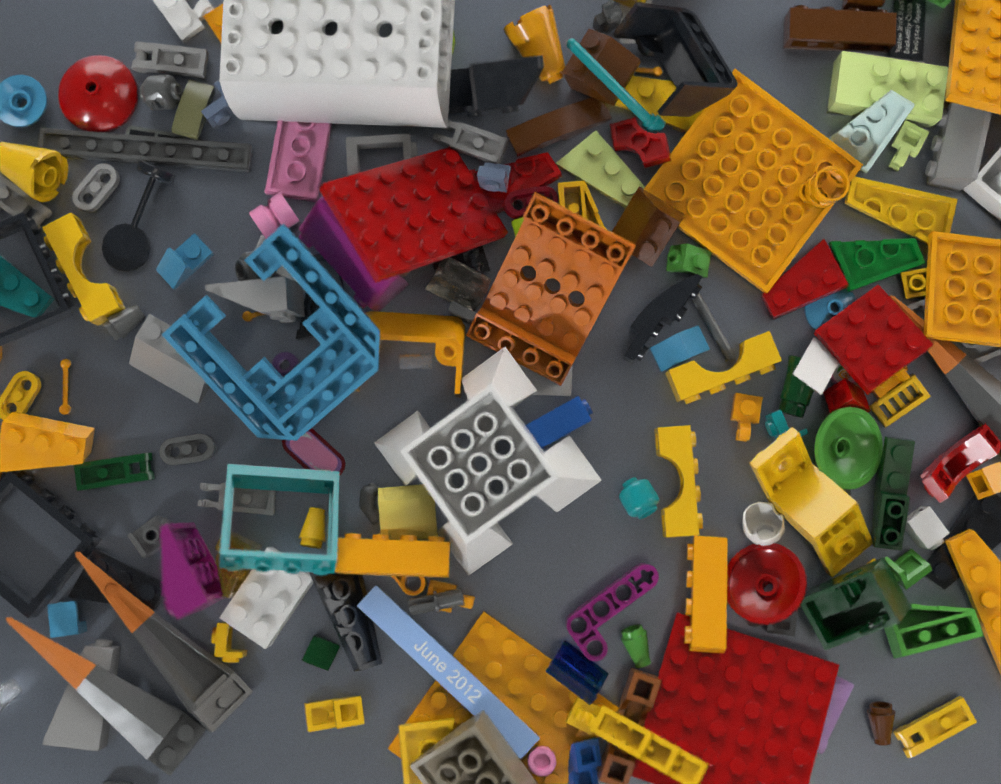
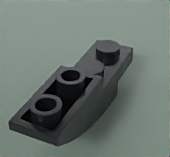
[623,274,702,364]

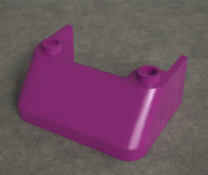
[298,196,409,312]

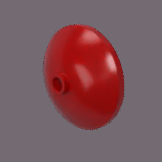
[58,55,139,133]
[727,543,807,625]

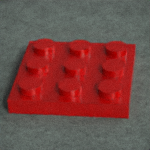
[814,284,934,395]

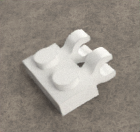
[153,0,214,43]

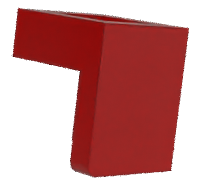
[823,378,871,413]

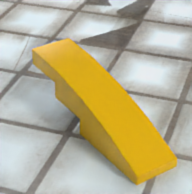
[590,706,709,784]

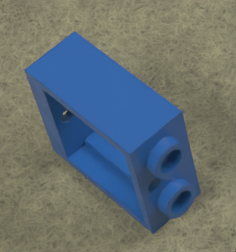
[525,396,593,448]

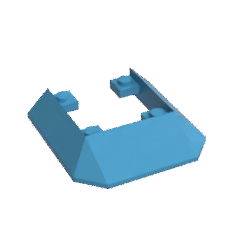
[162,224,380,441]

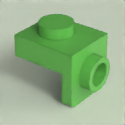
[666,243,711,278]
[885,548,932,590]

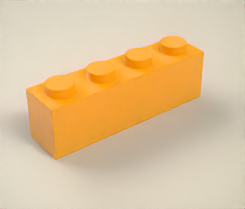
[335,533,451,578]
[685,536,728,653]

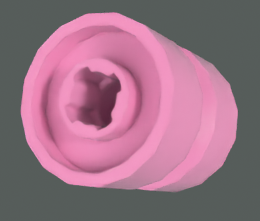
[249,192,300,239]

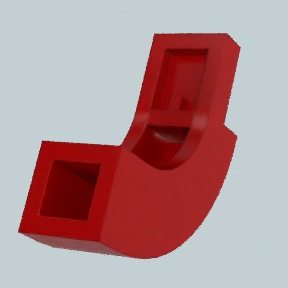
[920,423,1001,503]

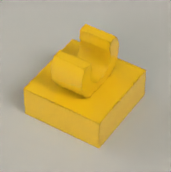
[566,696,601,735]

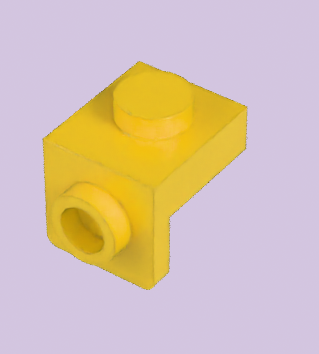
[211,621,247,663]

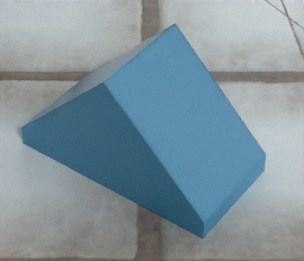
[650,325,710,372]

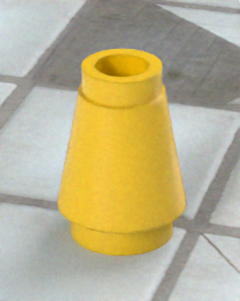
[298,507,325,549]

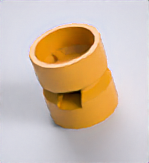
[804,166,850,208]

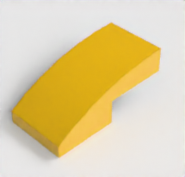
[304,696,365,732]

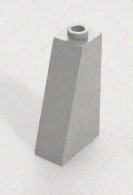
[43,639,121,751]

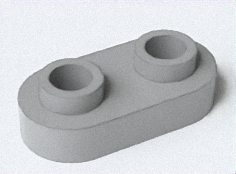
[73,163,120,213]

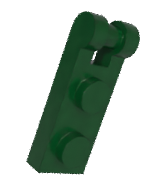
[74,453,155,491]

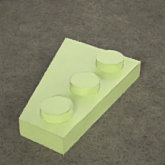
[556,130,645,208]

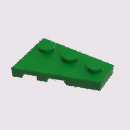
[828,238,926,292]

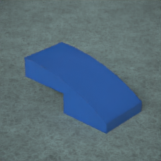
[568,737,602,784]

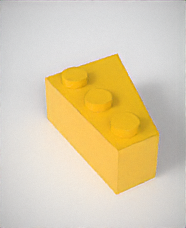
[556,180,606,229]

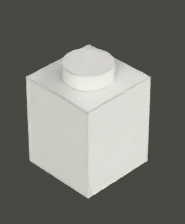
[905,506,949,550]

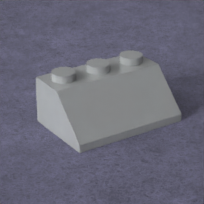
[925,103,992,193]
[129,314,210,404]

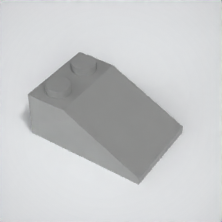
[205,276,305,323]

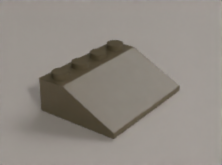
[410,710,538,784]

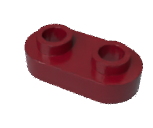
[504,186,558,219]

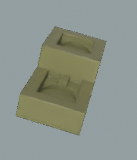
[171,79,215,140]

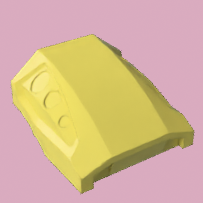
[378,484,438,540]

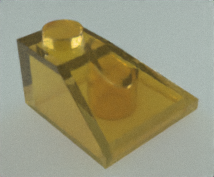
[215,532,262,599]

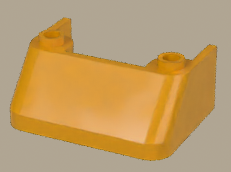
[355,311,466,398]

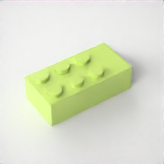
[827,51,948,128]

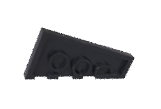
[924,494,1001,590]
[309,571,383,672]

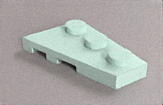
[828,90,915,174]

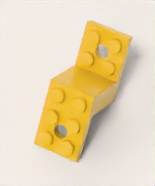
[749,427,873,578]

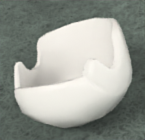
[742,502,785,546]

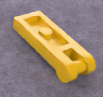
[893,696,977,758]

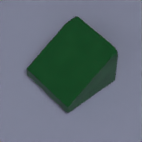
[302,634,341,671]

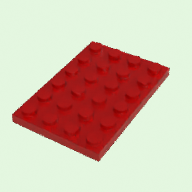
[319,147,508,283]

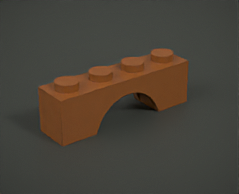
[597,667,661,784]

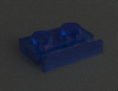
[545,640,609,705]

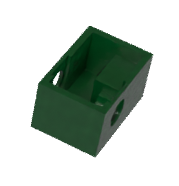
[801,557,912,651]

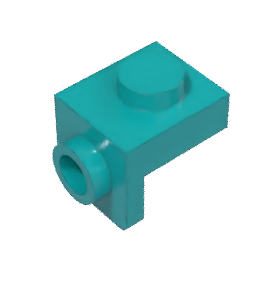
[765,410,809,440]

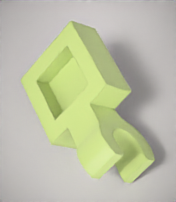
[888,120,929,172]

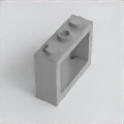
[346,133,418,176]

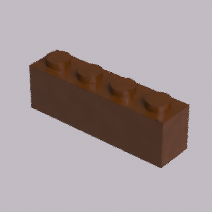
[783,5,897,53]

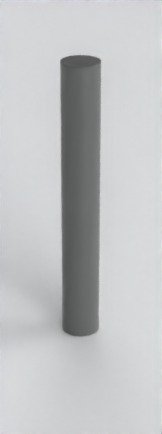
[691,292,736,361]

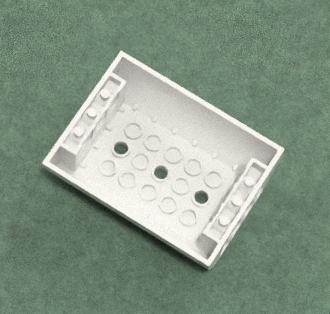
[220,0,455,128]

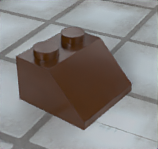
[562,29,641,106]
[612,186,685,267]

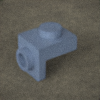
[201,81,233,128]
[477,162,511,192]

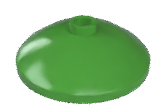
[815,407,883,489]

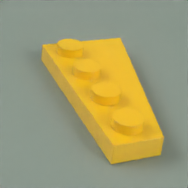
[615,76,704,133]

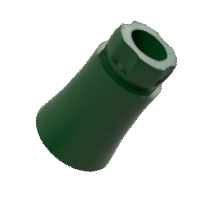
[778,355,814,418]

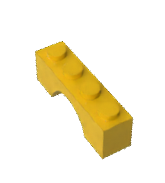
[42,212,126,326]
[665,331,782,405]
[654,425,703,538]

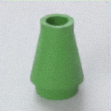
[621,624,651,668]

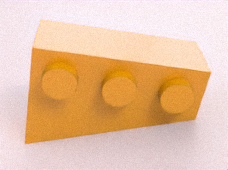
[0,412,95,472]

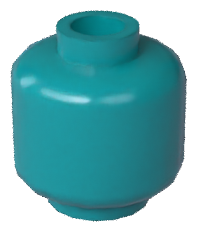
[619,477,660,520]

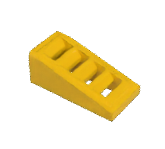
[869,373,931,428]

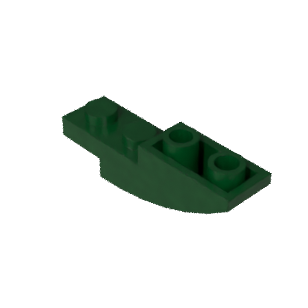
[873,436,915,551]

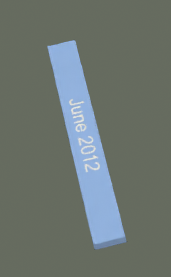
[357,585,540,759]

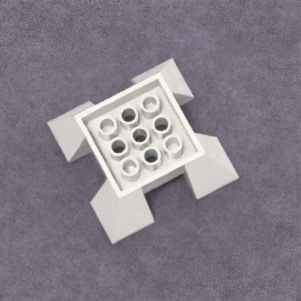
[374,347,602,576]

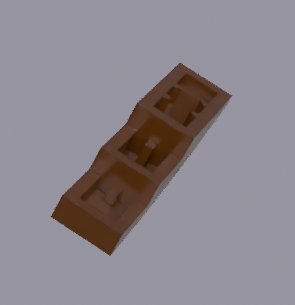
[506,98,612,157]

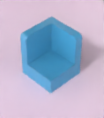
[47,601,87,638]

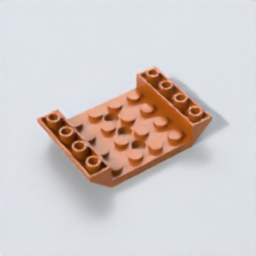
[466,192,636,386]

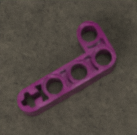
[565,563,659,661]

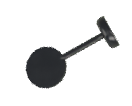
[102,161,175,272]

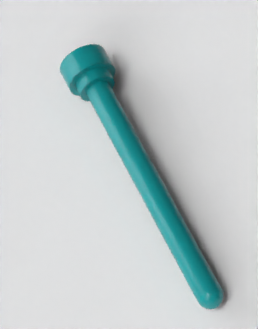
[566,38,666,133]

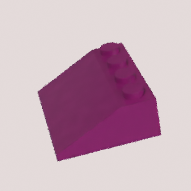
[161,522,233,619]

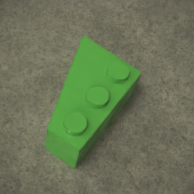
[882,604,984,658]

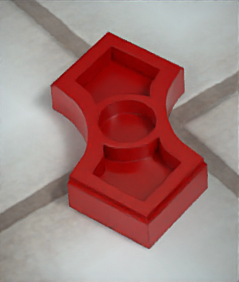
[610,117,671,168]

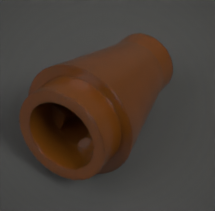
[867,701,896,746]

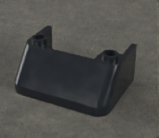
[613,2,737,117]
[448,56,544,117]

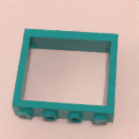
[219,464,339,575]

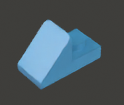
[156,233,215,290]

